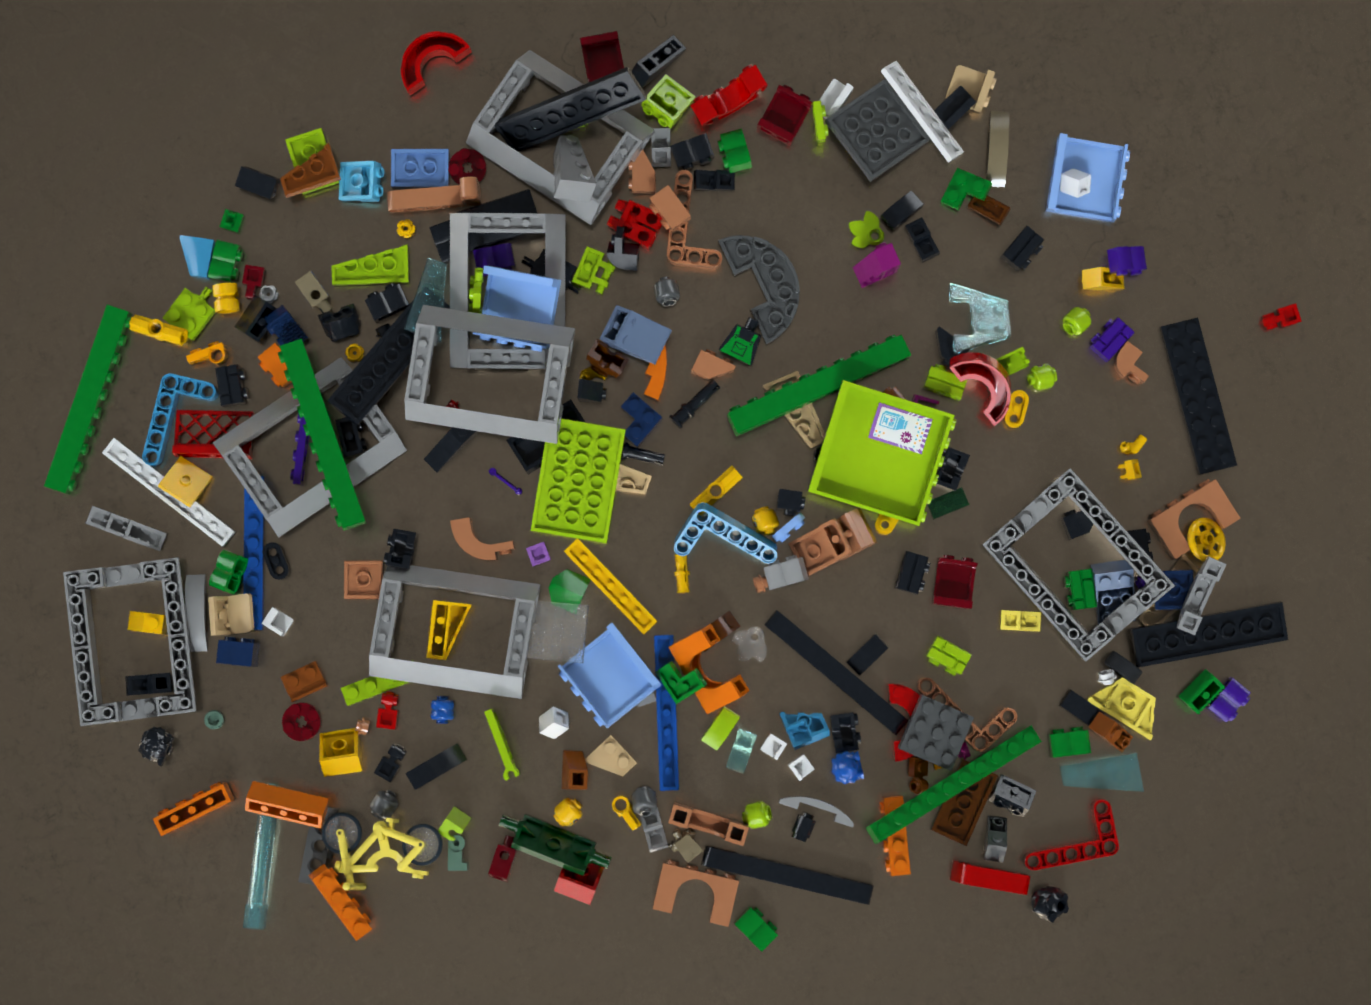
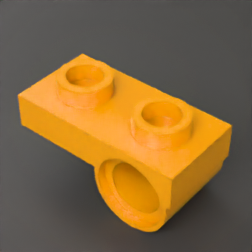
[186,341,228,365]

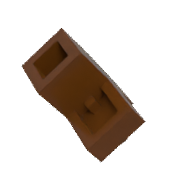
[704,611,740,652]

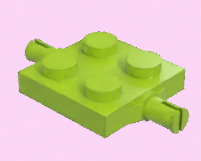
[469,268,484,314]
[162,287,215,341]

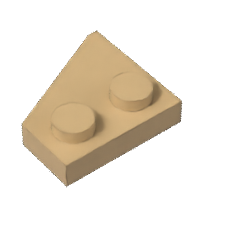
[585,735,637,776]

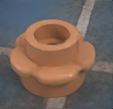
[753,574,768,592]
[355,717,370,736]

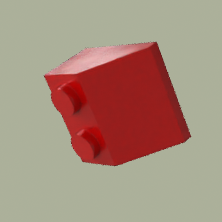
[554,862,604,905]

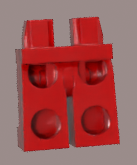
[607,199,662,251]

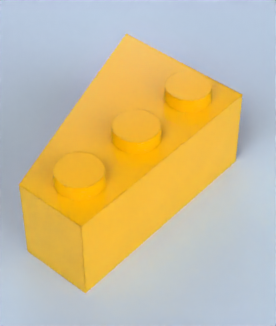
[425,600,472,660]

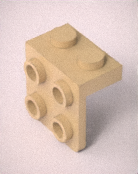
[945,65,997,112]
[208,593,254,636]

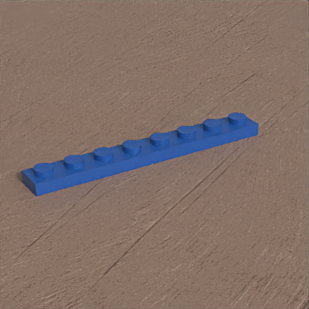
[243,476,265,630]
[654,635,679,791]

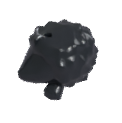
[138,726,175,767]
[1031,886,1069,923]

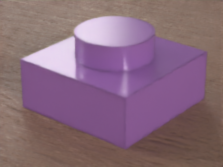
[526,542,551,566]

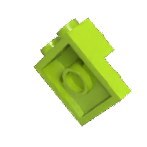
[641,74,696,128]

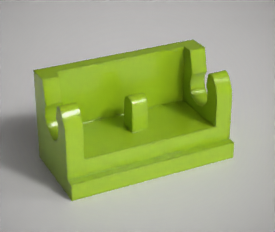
[996,347,1030,375]
[438,806,471,841]

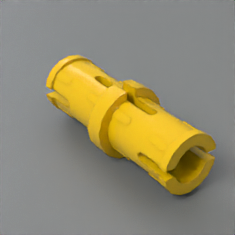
[675,554,690,593]

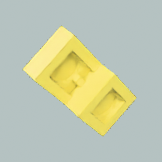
[1001,610,1042,632]

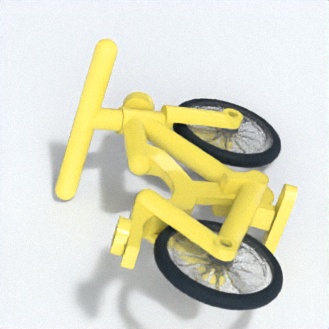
[322,812,443,891]

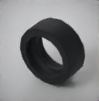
[1104,651,1143,684]

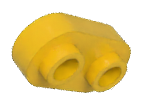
[1004,390,1029,428]
[875,514,899,535]

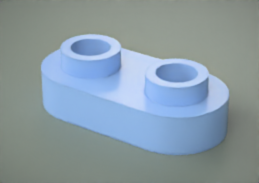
[772,512,806,543]

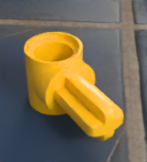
[612,795,641,830]

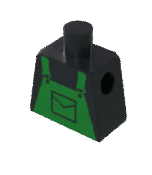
[719,317,761,366]

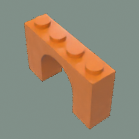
[669,624,750,714]

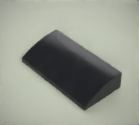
[457,189,538,251]
[506,399,585,475]

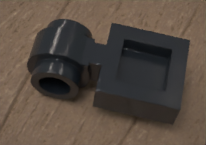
[374,743,407,783]

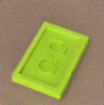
[285,128,339,195]

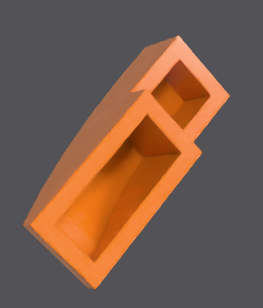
[644,346,667,402]

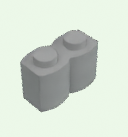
[764,555,809,590]

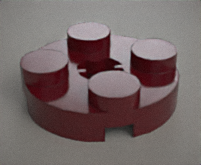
[448,148,487,185]
[282,702,322,741]

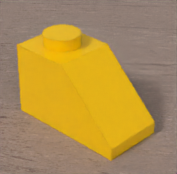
[1082,267,1124,290]
[127,611,167,635]

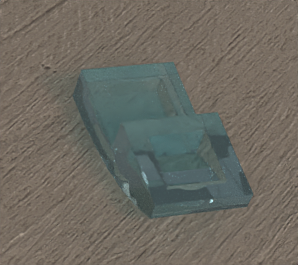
[725,729,757,774]

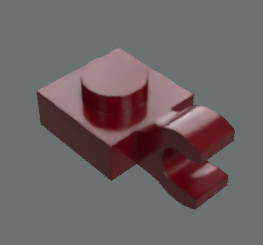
[242,265,265,300]

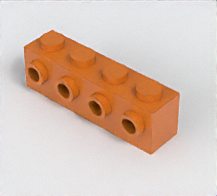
[245,781,329,828]
[153,782,235,836]
[879,795,911,876]
[308,864,372,941]

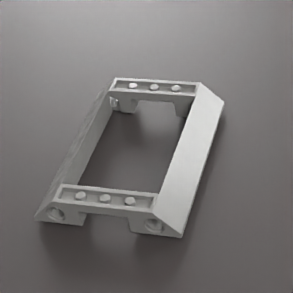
[466,50,655,225]
[450,213,566,369]
[404,305,575,444]
[213,357,407,537]
[983,468,1175,662]
[63,557,197,726]
[369,565,541,699]

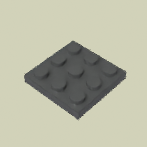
[898,694,974,771]

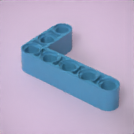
[142,373,219,467]
[674,502,777,564]

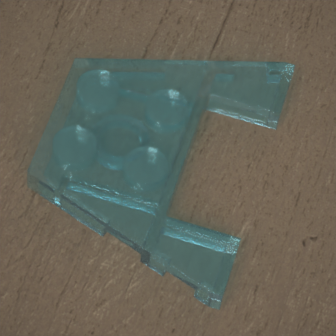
[949,283,1011,354]

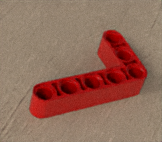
[1023,799,1119,870]

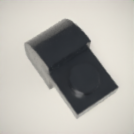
[607,226,640,271]
[125,673,171,696]

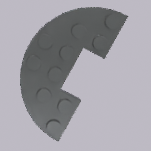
[718,235,800,345]

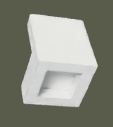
[1060,169,1091,198]
[261,607,294,636]
[539,706,569,739]
[760,733,787,760]
[788,754,815,781]

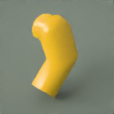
[1120,434,1147,455]

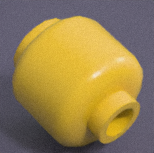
[752,506,779,536]
[553,798,582,827]

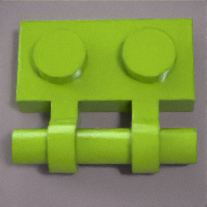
[812,101,828,143]
[572,246,616,294]

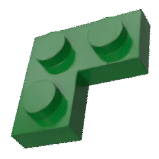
[941,168,992,211]
[655,661,707,704]

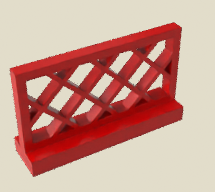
[172,410,254,459]

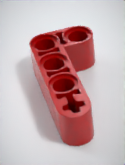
[950,861,1031,895]

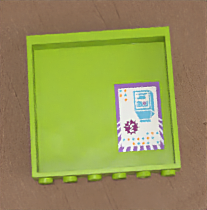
[808,380,957,526]

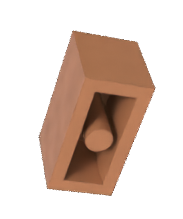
[649,185,691,232]

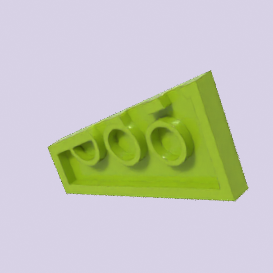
[332,244,409,286]

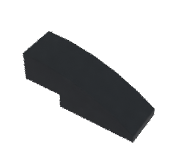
[405,743,467,790]

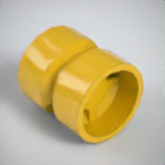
[212,283,240,314]

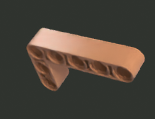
[667,170,722,270]
[387,177,481,212]
[917,677,1018,752]

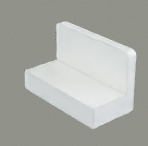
[819,79,854,119]

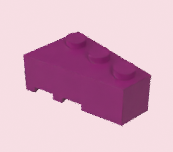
[852,242,901,288]

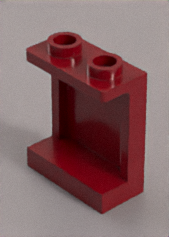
[580,31,624,83]
[757,85,812,146]
[932,555,978,609]

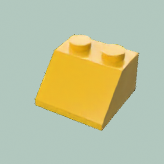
[319,728,362,777]

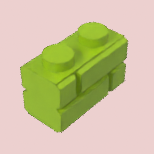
[923,364,967,401]
[926,636,972,676]

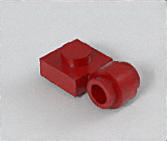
[1262,303,1302,330]
[376,691,399,730]

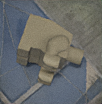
[668,828,703,863]

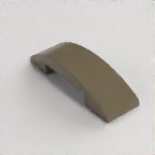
[986,111,1009,188]

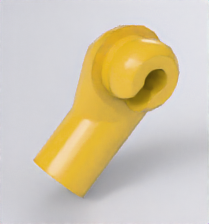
[580,366,606,380]

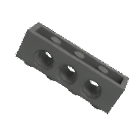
[298,806,341,885]

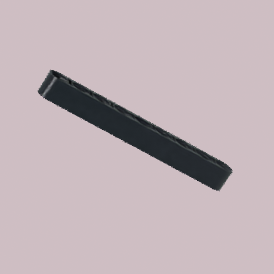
[764,610,909,735]
[701,846,874,905]

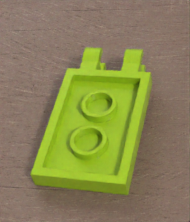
[484,708,520,781]

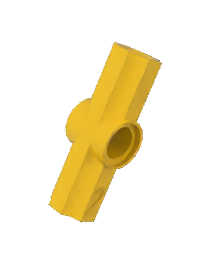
[129,314,188,346]
[689,465,743,516]

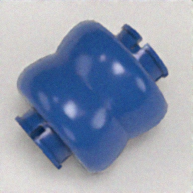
[430,696,455,724]

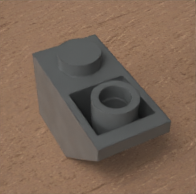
[984,816,1007,862]

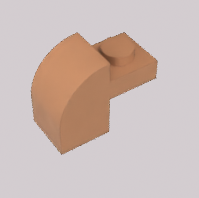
[1114,341,1149,384]

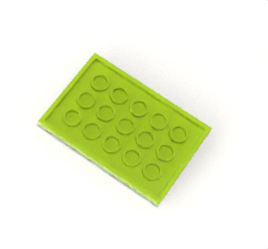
[531,418,626,543]

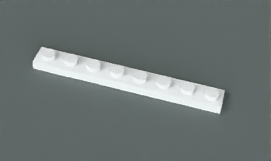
[102,438,235,547]

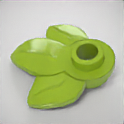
[849,211,884,248]

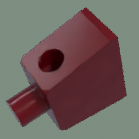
[488,835,517,883]

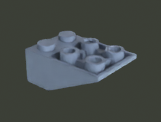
[600,305,672,365]
[1090,560,1136,625]

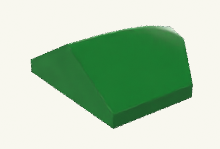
[549,569,591,614]

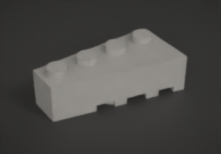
[553,135,597,202]

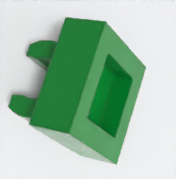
[219,209,245,234]

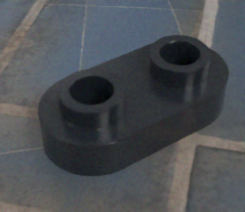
[262,542,290,580]

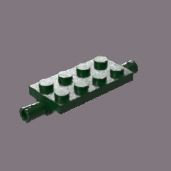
[499,814,612,876]

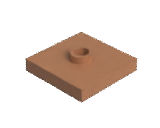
[344,560,383,599]

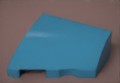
[179,235,215,280]
[779,712,830,750]

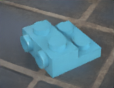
[339,161,384,202]

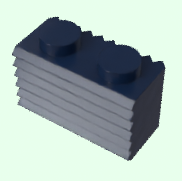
[265,305,308,346]

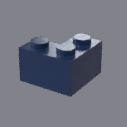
[621,392,663,448]
[216,636,260,667]

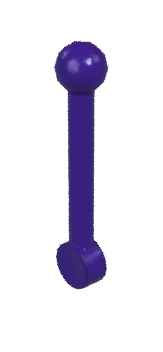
[489,468,522,495]

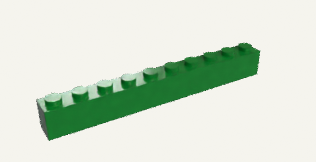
[44,305,133,495]
[727,334,911,437]
[278,339,366,531]
[866,725,1042,844]

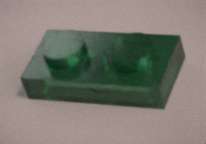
[927,487,969,520]

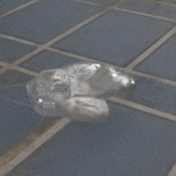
[731,627,767,662]

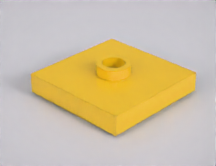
[158,456,213,508]

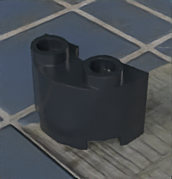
[317,303,361,342]
[936,447,970,491]
[383,529,416,569]
[830,712,861,753]

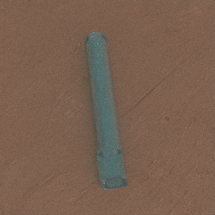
[243,783,277,930]

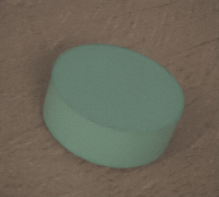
[204,710,225,729]

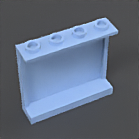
[1046,133,1130,222]
[473,266,561,352]
[558,623,662,728]

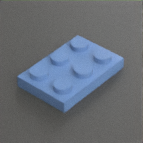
[391,149,449,188]

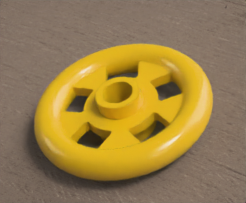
[1187,518,1226,562]

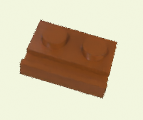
[280,661,328,702]

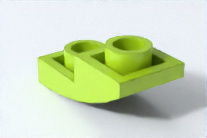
[701,706,740,751]

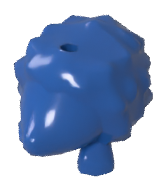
[831,751,865,784]

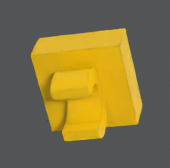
[1118,459,1142,480]

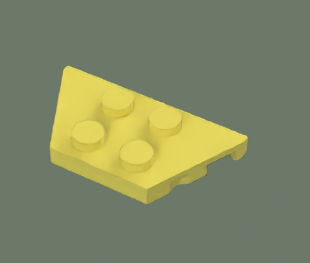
[1087,677,1156,740]

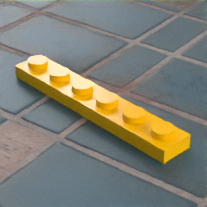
[564,538,658,634]

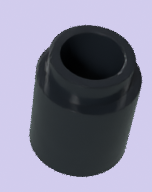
[791,812,816,842]

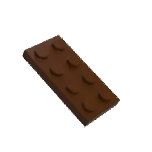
[930,759,998,846]

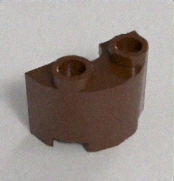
[586,339,629,378]

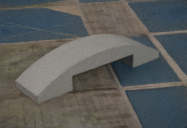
[1176,556,1227,635]
[185,574,208,652]
[778,796,854,827]

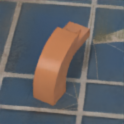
[450,517,515,561]

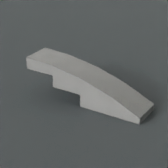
[85,505,167,551]

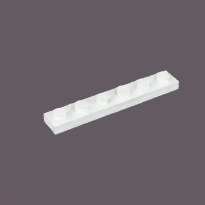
[881,61,964,163]

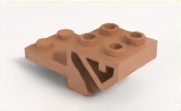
[788,508,877,577]

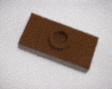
[968,195,1011,225]

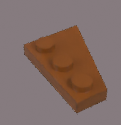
[280,143,341,198]

